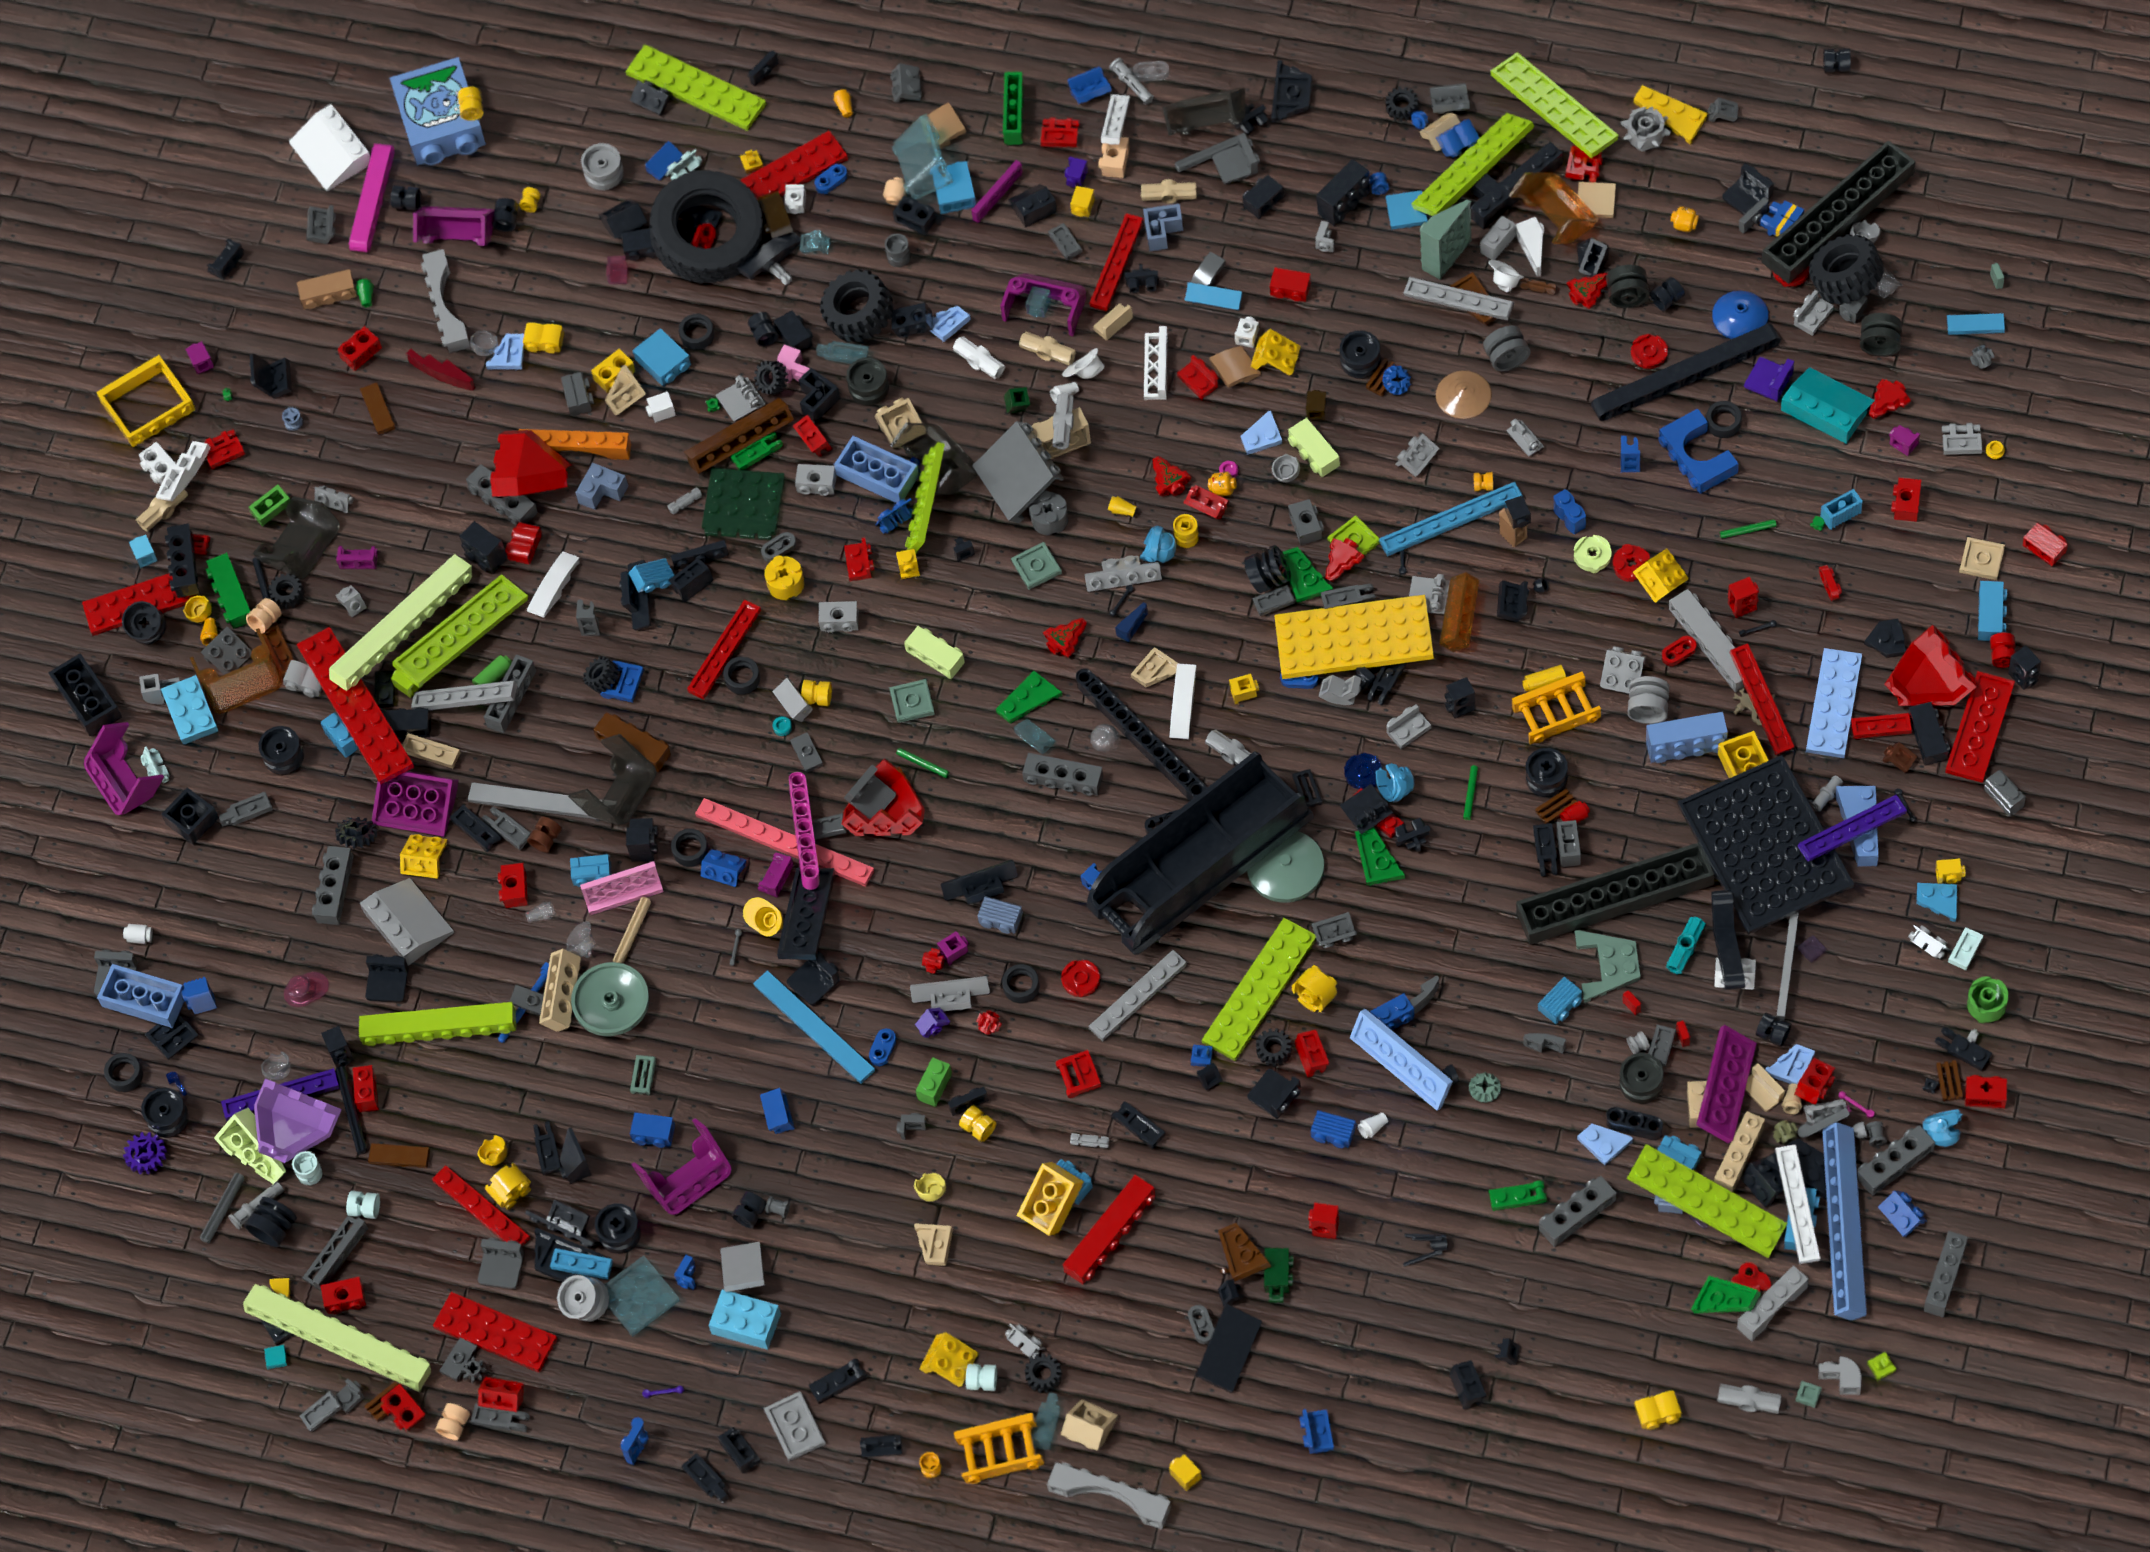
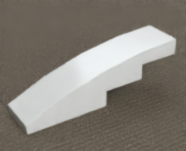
[156,441,211,501]
[527,552,579,617]
[1169,664,1196,740]

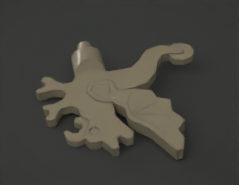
[1733,688,1775,726]

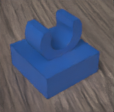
[1191,1045,1213,1067]

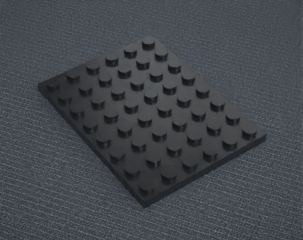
[1677,755,1854,935]

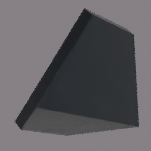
[1576,237,1609,277]

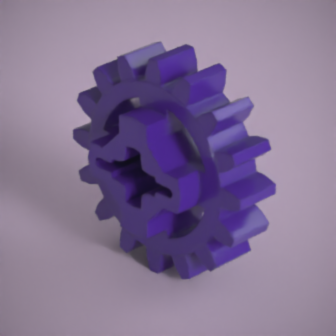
[123,1132,167,1174]

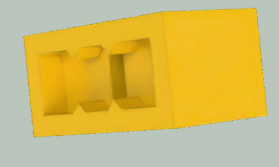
[591,349,636,393]

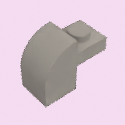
[139,674,180,705]
[1318,675,1361,705]
[1818,1357,1861,1395]

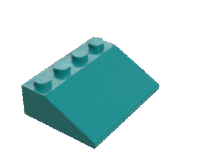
[1781,367,1875,444]

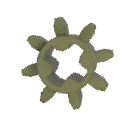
[1773,1120,1798,1145]

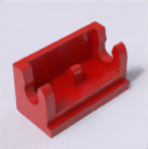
[793,415,833,457]
[1183,485,1229,519]
[1294,1029,1329,1078]

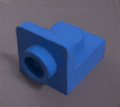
[674,1255,696,1290]

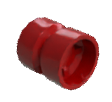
[1990,632,2016,668]

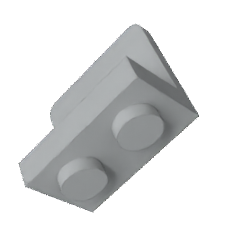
[1600,646,1647,693]

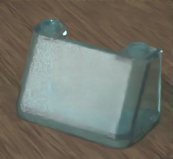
[892,113,954,199]

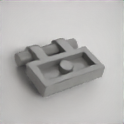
[1942,423,1982,455]

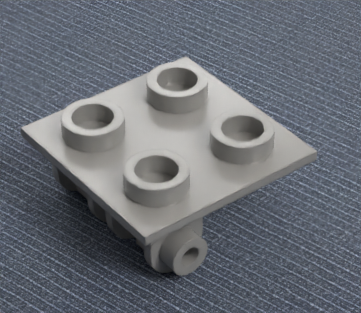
[716,375,766,422]
[1409,574,1450,615]

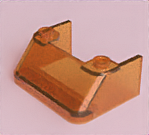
[1509,173,1598,244]
[190,628,282,714]

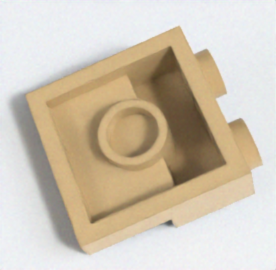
[875,398,926,448]

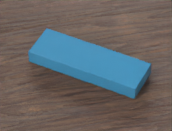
[1185,282,1243,311]
[1947,313,2005,335]
[550,1248,613,1280]

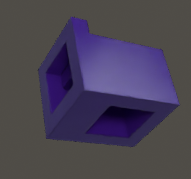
[1065,157,1088,187]
[915,1007,950,1038]

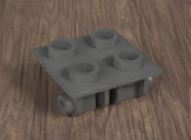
[201,627,253,678]

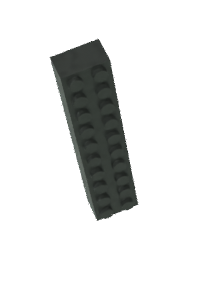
[1761,141,1916,284]
[1516,843,1714,945]

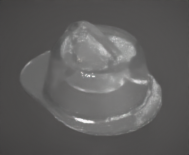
[1875,268,1903,298]
[566,921,596,958]

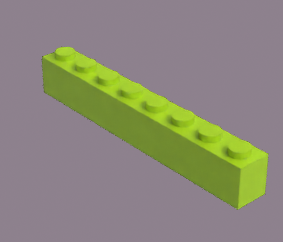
[359,1002,516,1046]

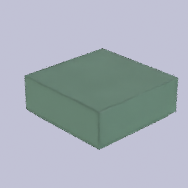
[1990,263,2004,289]
[1795,1381,1821,1408]

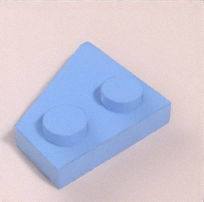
[930,306,971,342]
[486,334,524,369]
[1241,411,1282,455]
[1765,1044,1815,1084]
[1577,1124,1633,1166]

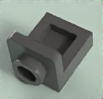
[897,1113,927,1140]

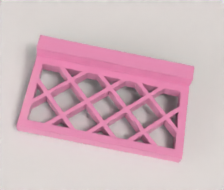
[580,861,663,915]

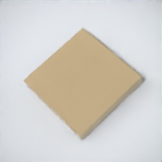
[1577,182,1616,218]
[1959,537,2005,580]

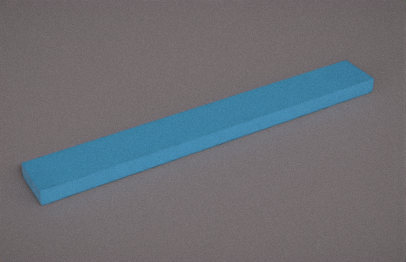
[1379,482,1522,556]
[753,970,875,1084]

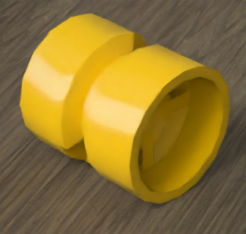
[457,87,483,121]
[1173,514,1199,548]
[801,680,832,706]
[959,1105,997,1142]

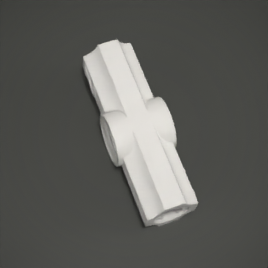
[953,337,1005,379]

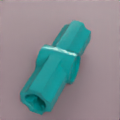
[1666,917,1706,974]

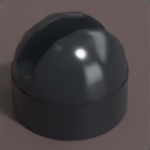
[1533,577,1549,593]

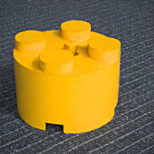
[765,556,805,600]
[1292,965,1337,1012]
[485,1163,531,1210]

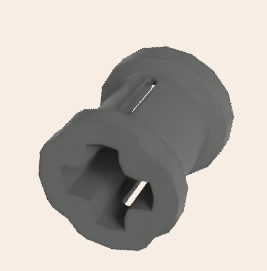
[1866,1121,1887,1147]
[765,1196,790,1218]

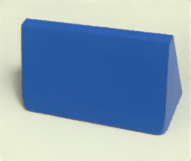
[645,141,683,181]

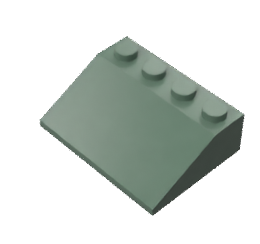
[1420,200,1471,280]

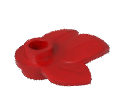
[1731,1262,1771,1292]

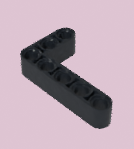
[1711,889,1745,990]

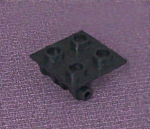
[1339,784,1393,835]

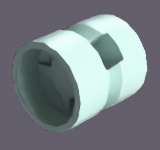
[292,1151,323,1186]
[346,1190,380,1219]
[966,1364,997,1391]

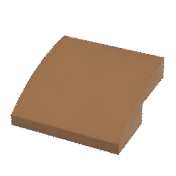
[918,103,966,152]
[1209,346,1261,388]

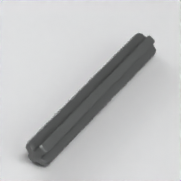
[1174,135,1239,172]
[200,1173,245,1243]

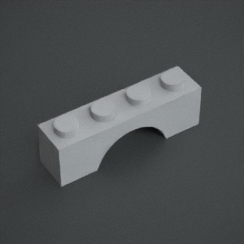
[1737,1265,1808,1341]

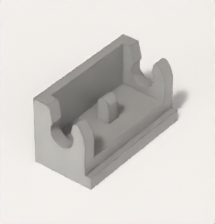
[772,678,813,722]

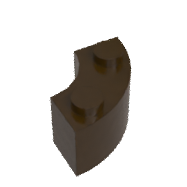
[757,191,793,238]

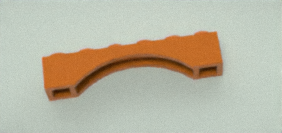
[519,429,631,460]

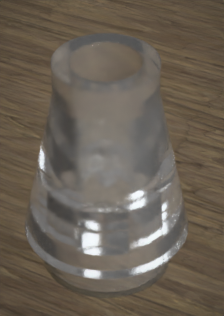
[525,901,556,923]

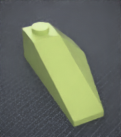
[214,1108,286,1184]

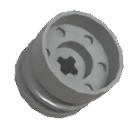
[1627,676,1670,724]

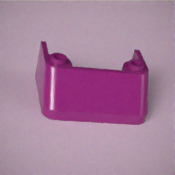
[413,206,494,245]
[1000,273,1087,337]
[84,722,164,815]
[632,1118,731,1215]

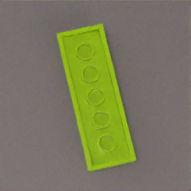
[905,442,945,554]

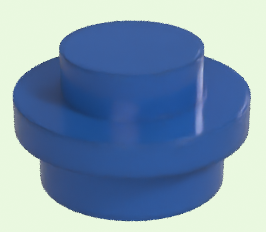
[1411,111,1428,129]

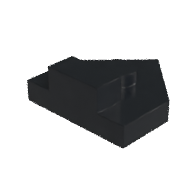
[1864,618,1906,658]

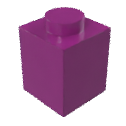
[186,342,214,375]

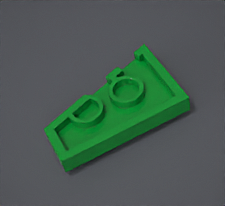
[1282,547,1333,603]
[996,671,1063,723]
[1355,828,1405,886]
[1691,1276,1761,1313]

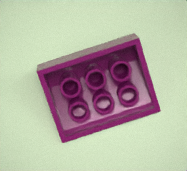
[372,771,459,836]

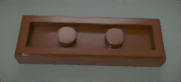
[360,382,395,435]
[261,625,294,679]
[368,1143,430,1168]

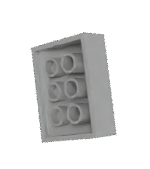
[360,878,454,966]

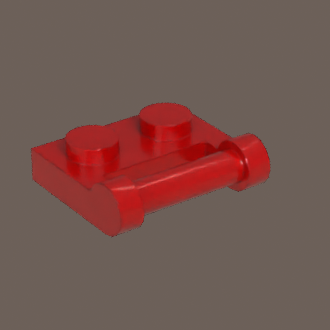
[1055,1050,1101,1098]

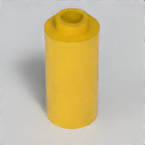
[1522,665,1566,692]

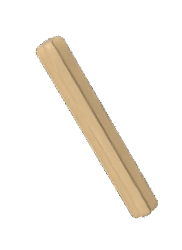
[613,897,651,964]

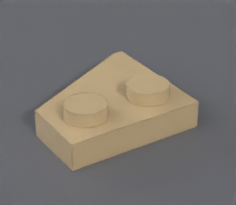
[1131,647,1179,687]

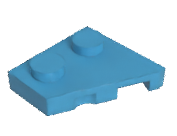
[1917,883,1957,922]

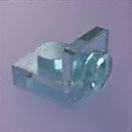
[800,230,830,254]

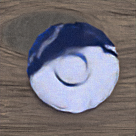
[1344,753,1382,789]

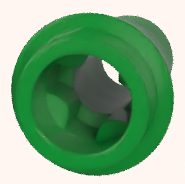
[356,279,374,307]

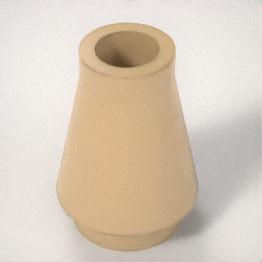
[1782,1084,1802,1114]

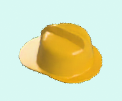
[743,897,783,936]

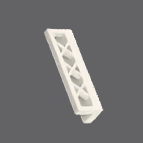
[1144,326,1168,400]

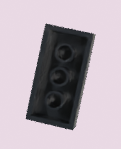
[48,653,122,736]

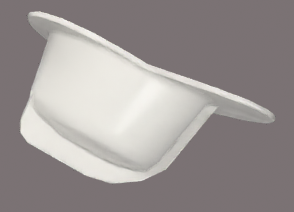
[1489,260,1524,292]
[1062,348,1104,379]

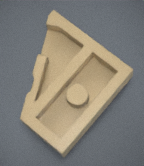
[605,365,646,416]
[914,1224,953,1266]

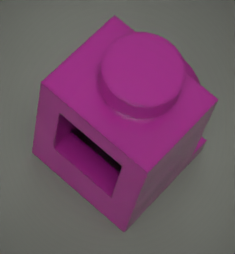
[1889,425,1920,456]
[937,931,969,966]

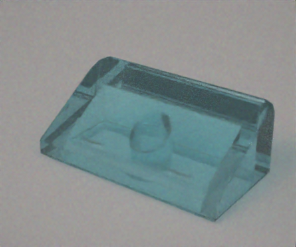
[1014,719,1056,755]

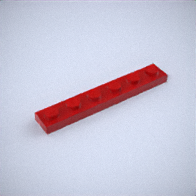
[1089,213,1144,311]
[687,600,761,700]
[1729,643,1794,756]
[432,1165,530,1247]

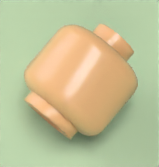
[883,177,909,206]

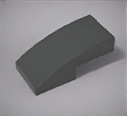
[1190,252,1226,286]
[1409,975,1439,1014]
[1523,1033,1566,1054]

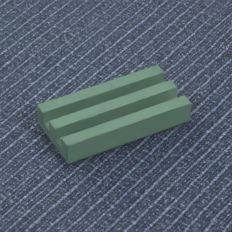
[630,1055,656,1095]

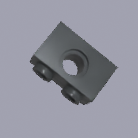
[1288,499,1324,545]

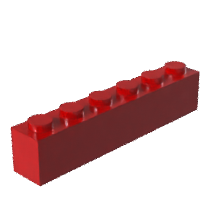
[1063,1175,1156,1285]

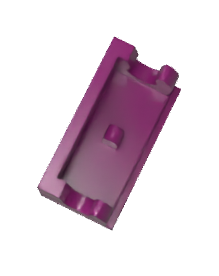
[336,546,378,569]
[758,852,794,897]

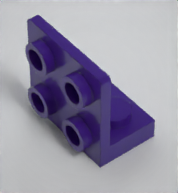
[1744,357,1794,401]

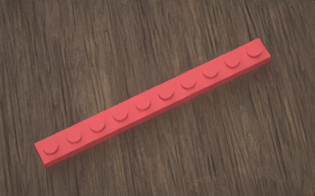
[695,798,874,887]

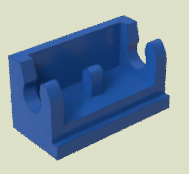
[1621,436,1640,472]
[760,1088,795,1134]

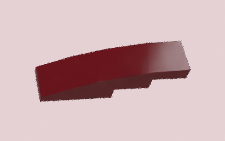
[406,349,476,391]

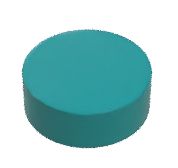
[772,716,792,736]

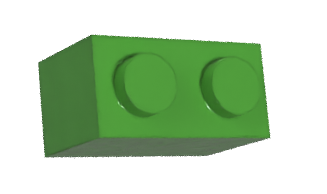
[249,485,291,526]
[916,1057,952,1107]

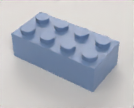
[834,436,919,503]
[1646,712,1728,763]
[97,964,185,1028]

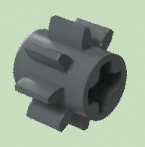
[1969,345,1995,368]
[460,1357,486,1384]

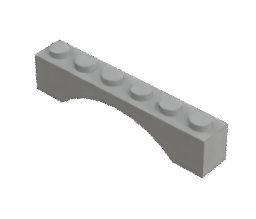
[421,249,470,353]
[1047,1463,1171,1530]

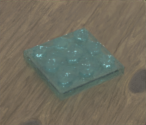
[605,1255,680,1337]

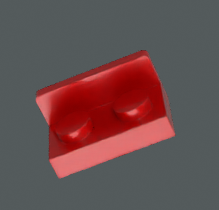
[1177,355,1218,400]
[844,537,874,581]

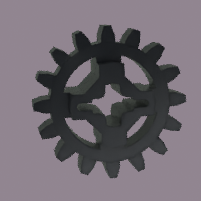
[335,817,377,848]

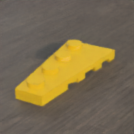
[1634,85,1707,144]

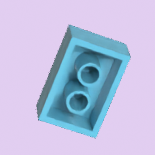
[161,675,219,745]
[709,1290,781,1350]

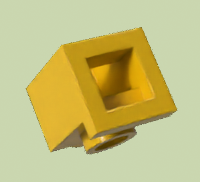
[896,549,920,579]
[1229,674,1259,705]
[1935,858,1965,884]

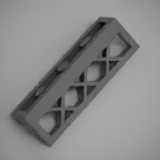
[302,1216,368,1291]

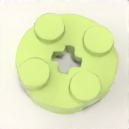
[1574,535,1611,573]

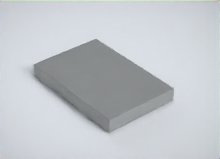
[720,1242,765,1292]
[764,1391,826,1461]

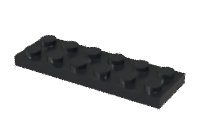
[777,868,835,960]

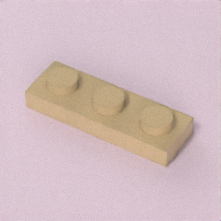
[402,734,461,769]

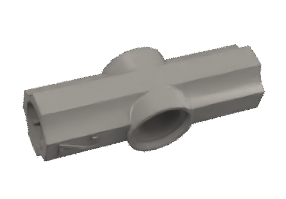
[1053,393,1074,450]
[1205,729,1251,765]
[1718,1384,1781,1414]

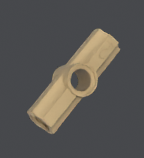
[1141,179,1197,204]
[1019,332,1076,365]
[136,490,188,532]

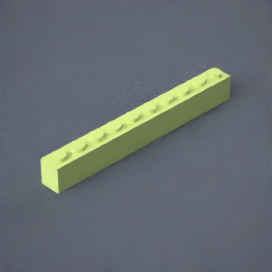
[329,554,472,691]
[243,1284,431,1392]

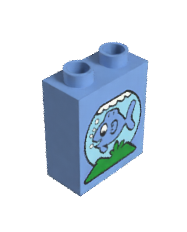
[390,57,486,166]

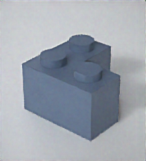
[1143,204,1183,251]
[575,463,628,510]

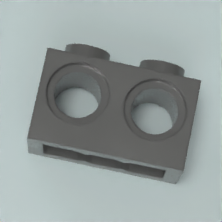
[1557,820,1581,867]

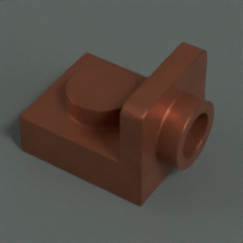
[1882,742,1917,773]

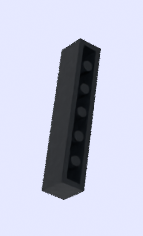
[1471,142,1563,230]

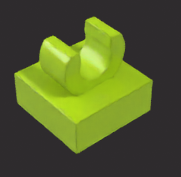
[1867,1352,1896,1381]

